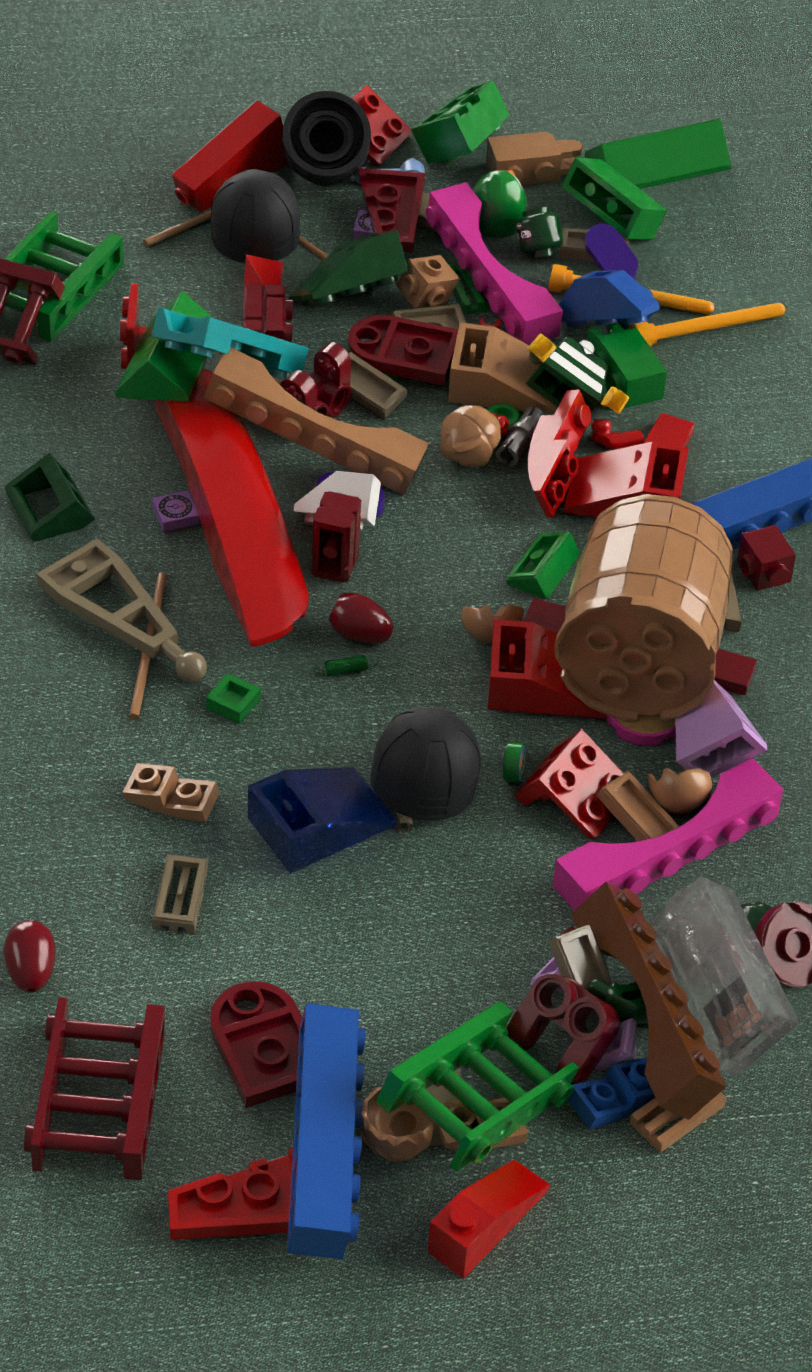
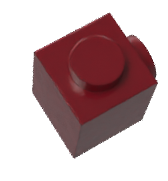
[737,525,796,591]

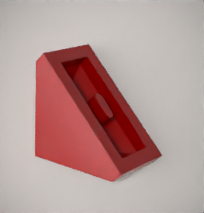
[244,254,283,287]

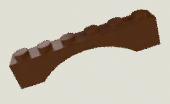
[571,882,727,1120]

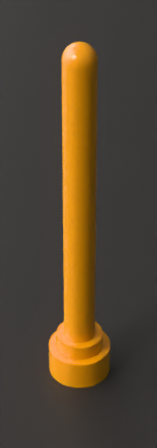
[548,264,714,315]
[628,303,785,347]

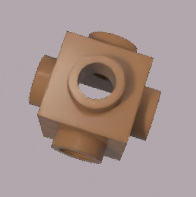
[396,255,460,309]

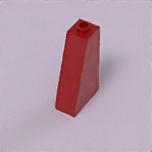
[172,100,288,213]

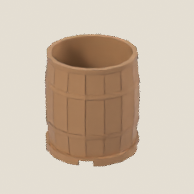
[555,494,732,721]

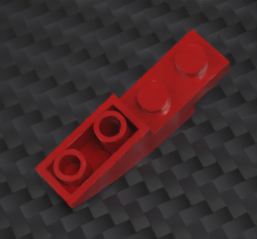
[528,390,592,518]

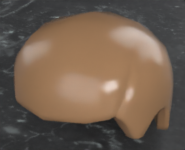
[461,604,524,644]
[647,768,712,815]

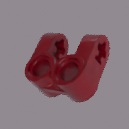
[280,342,351,417]
[506,974,620,1085]

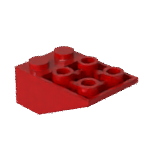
[564,442,689,517]
[487,619,607,719]

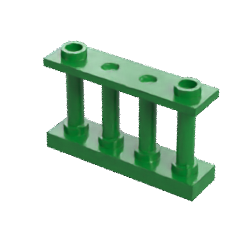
[5,211,124,342]
[376,1001,579,1172]

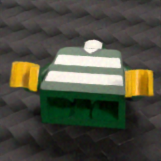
[525,333,629,414]

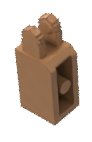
[485,132,583,186]

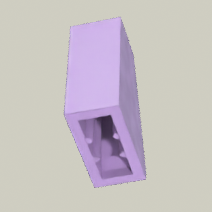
[675,680,767,778]

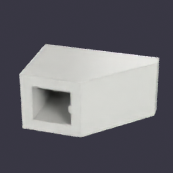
[294,471,381,531]

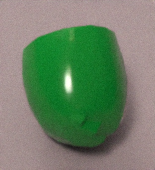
[473,170,527,238]

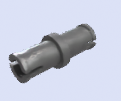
[496,407,545,467]

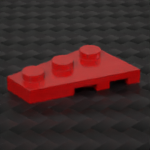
[168,1148,293,1240]

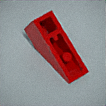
[427,1159,550,1279]

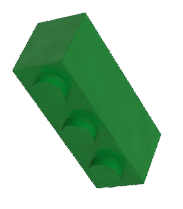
[562,157,667,240]

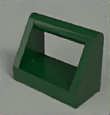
[5,453,95,541]

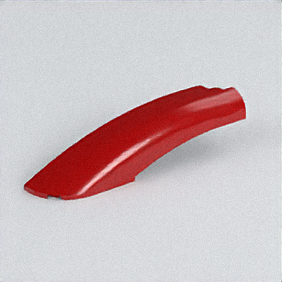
[156,369,309,647]

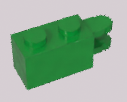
[587,322,667,408]

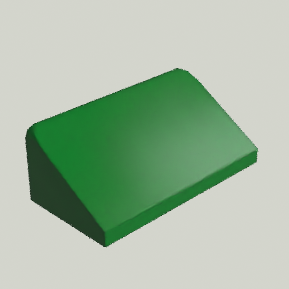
[505,532,580,599]

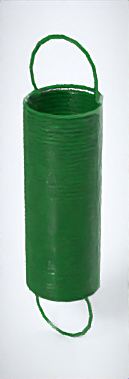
[314,655,379,676]

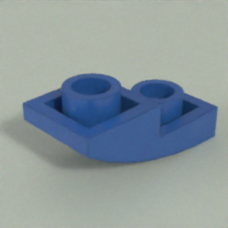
[568,1057,655,1130]

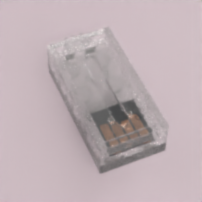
[648,876,799,1076]

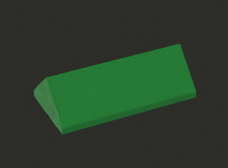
[584,118,731,189]
[115,290,213,402]

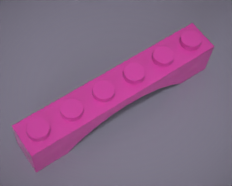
[426,182,563,346]
[553,758,783,910]

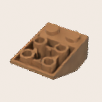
[448,323,557,415]

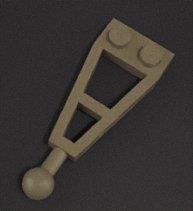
[36,538,207,683]

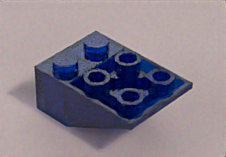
[248,767,397,874]

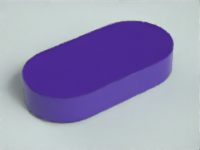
[585,224,638,279]

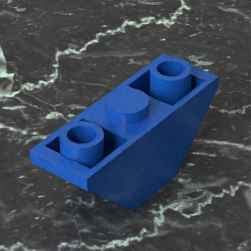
[559,270,660,327]

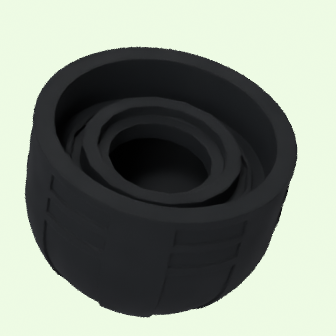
[282,91,371,186]
[211,169,300,263]
[370,707,481,820]

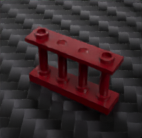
[0,258,65,365]
[24,997,165,1180]

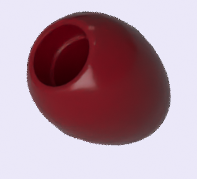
[329,592,394,644]
[3,920,56,993]

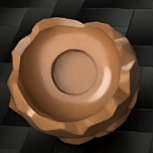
[440,405,501,468]
[361,1087,435,1162]

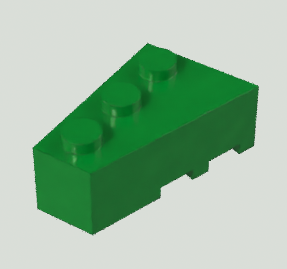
[411,80,510,165]

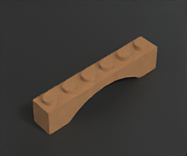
[203,347,429,495]

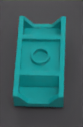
[151,307,309,379]

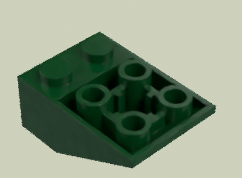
[288,230,408,306]

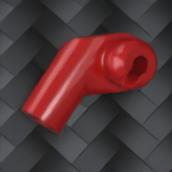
[590,419,644,450]

